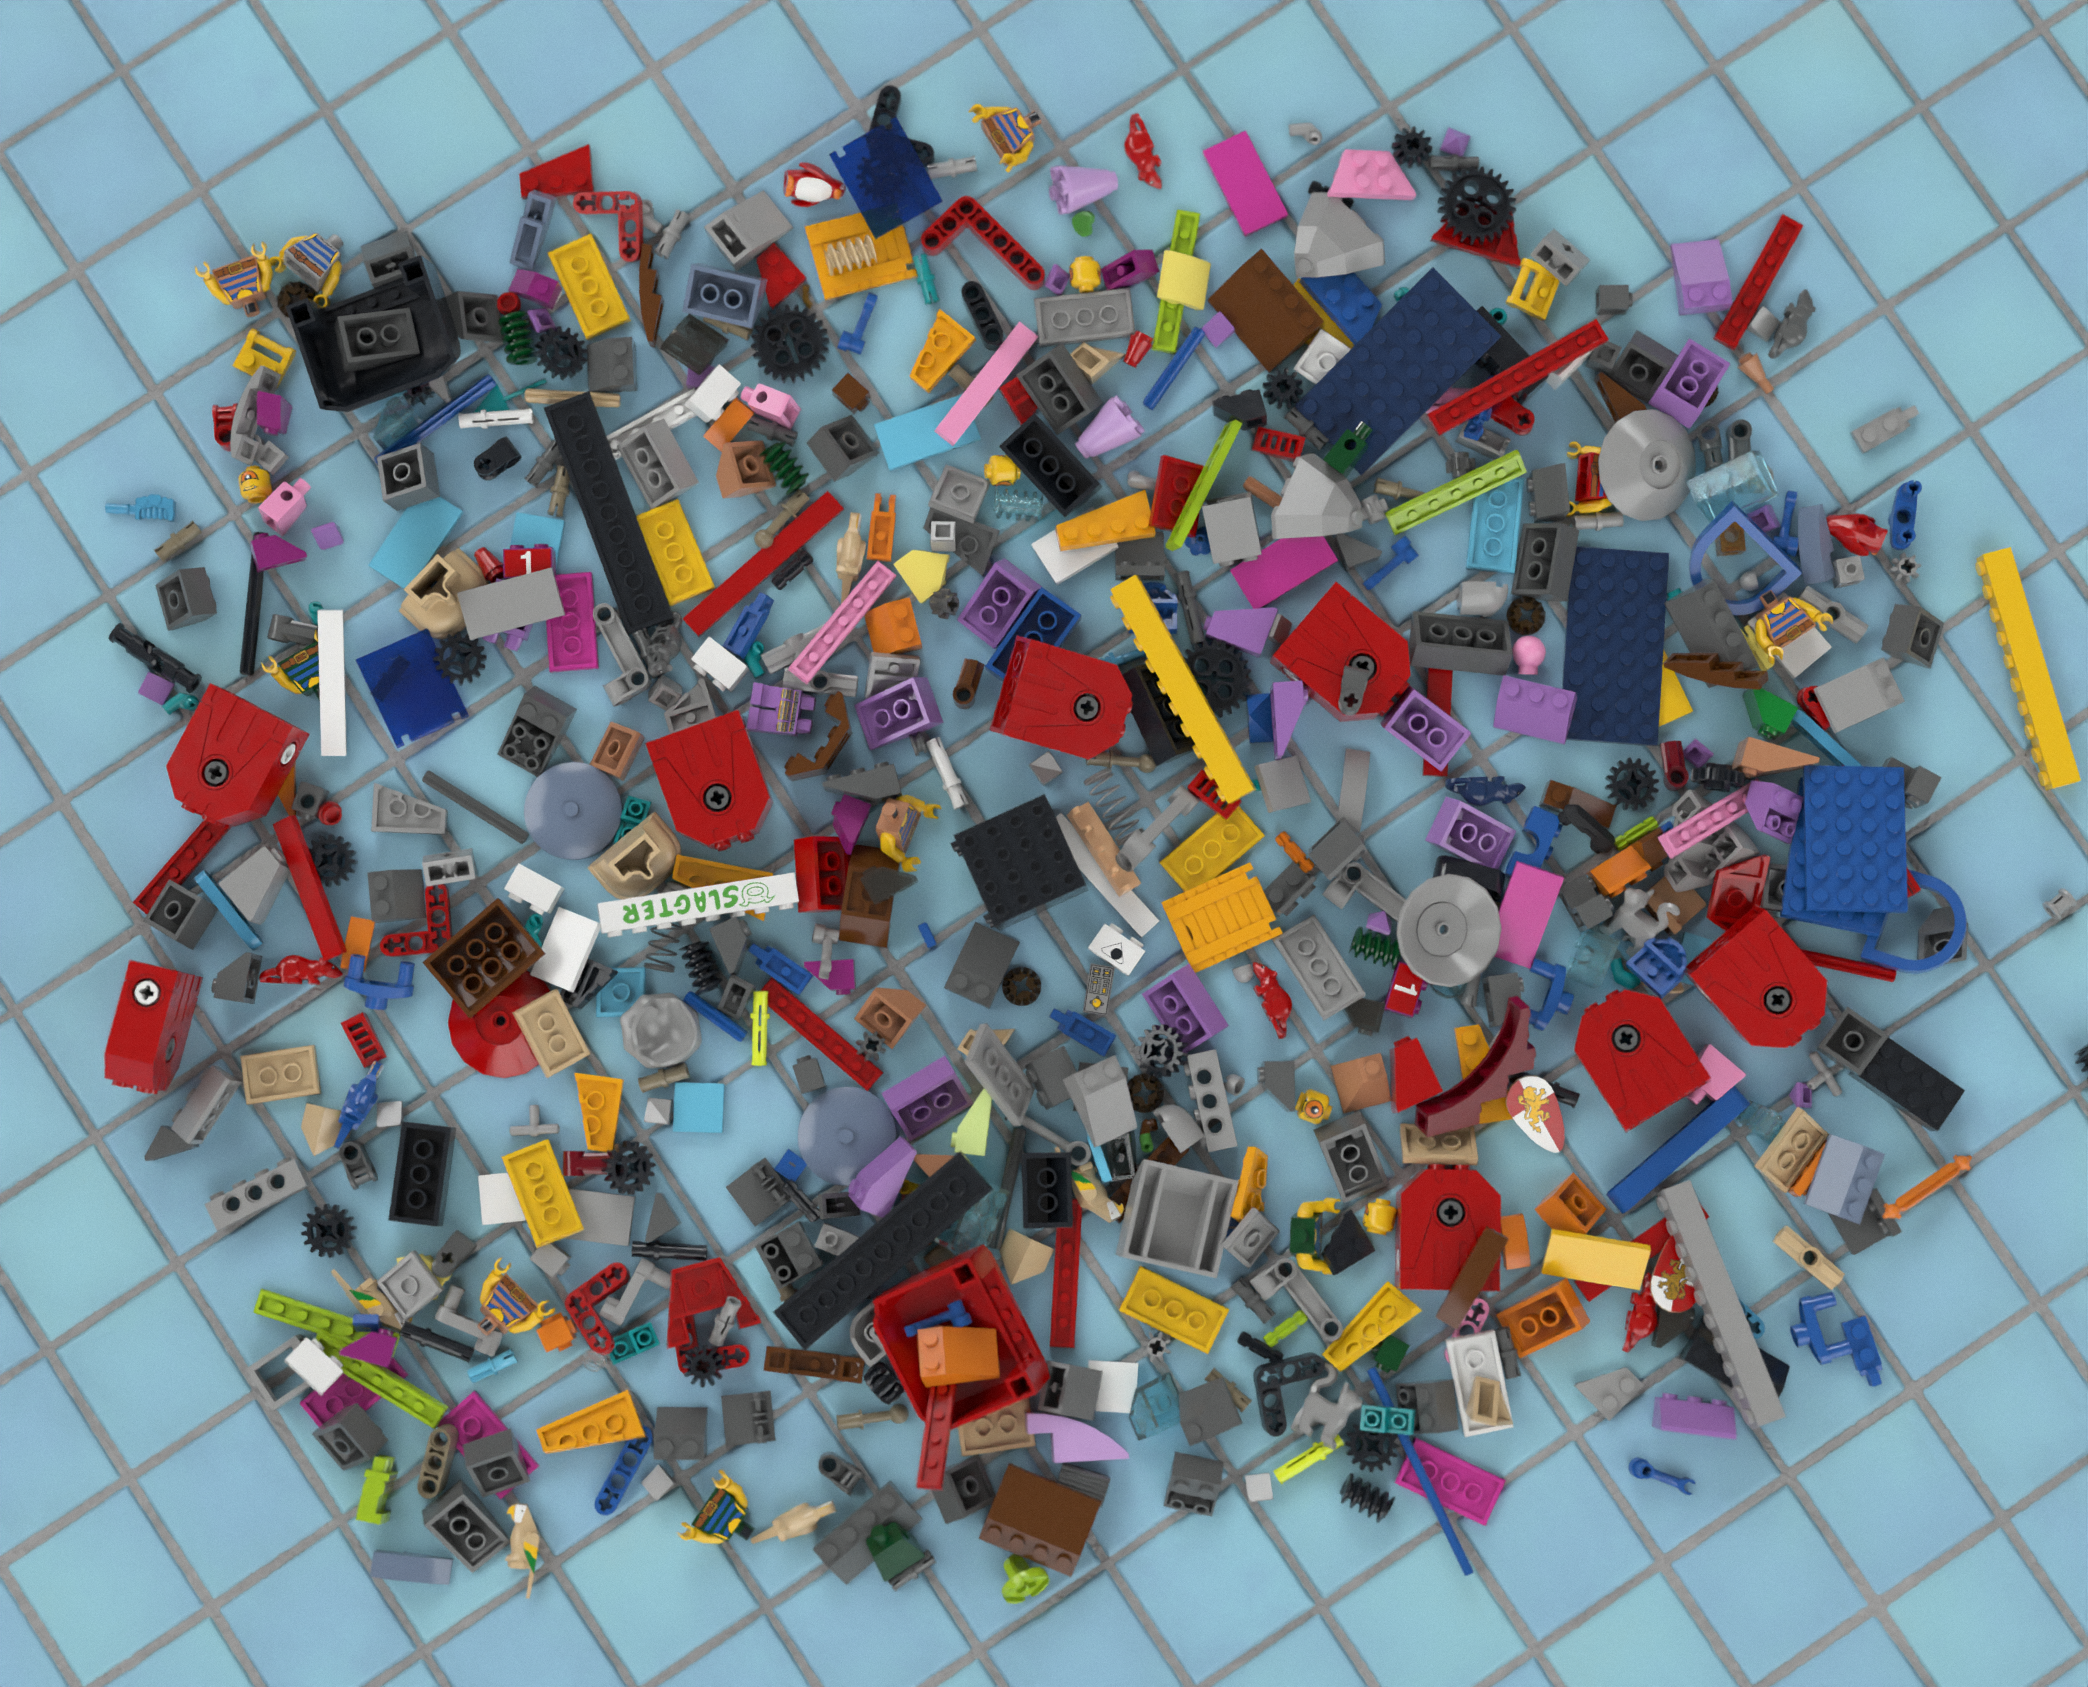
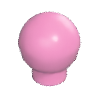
[1512,636,1546,675]

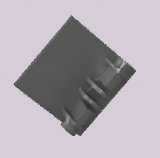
[726,1158,791,1227]
[721,1391,776,1446]

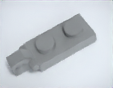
[1850,405,1919,454]

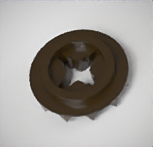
[277,281,315,318]
[1506,596,1546,635]
[1002,967,1041,1006]
[1127,1074,1164,1113]

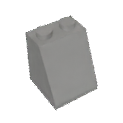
[1202,491,1262,566]
[218,846,290,925]

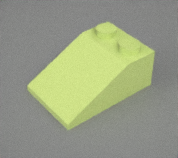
[951,1088,992,1156]

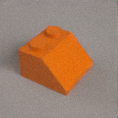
[864,597,922,654]
[1534,1172,1607,1234]

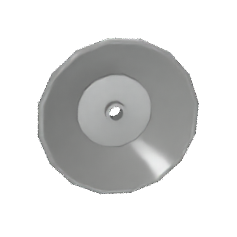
[1598,409,1696,521]
[1396,874,1502,987]

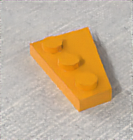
[909,308,976,394]
[574,1072,624,1152]
[1231,1146,1268,1223]

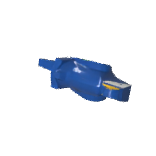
[334,1061,384,1149]

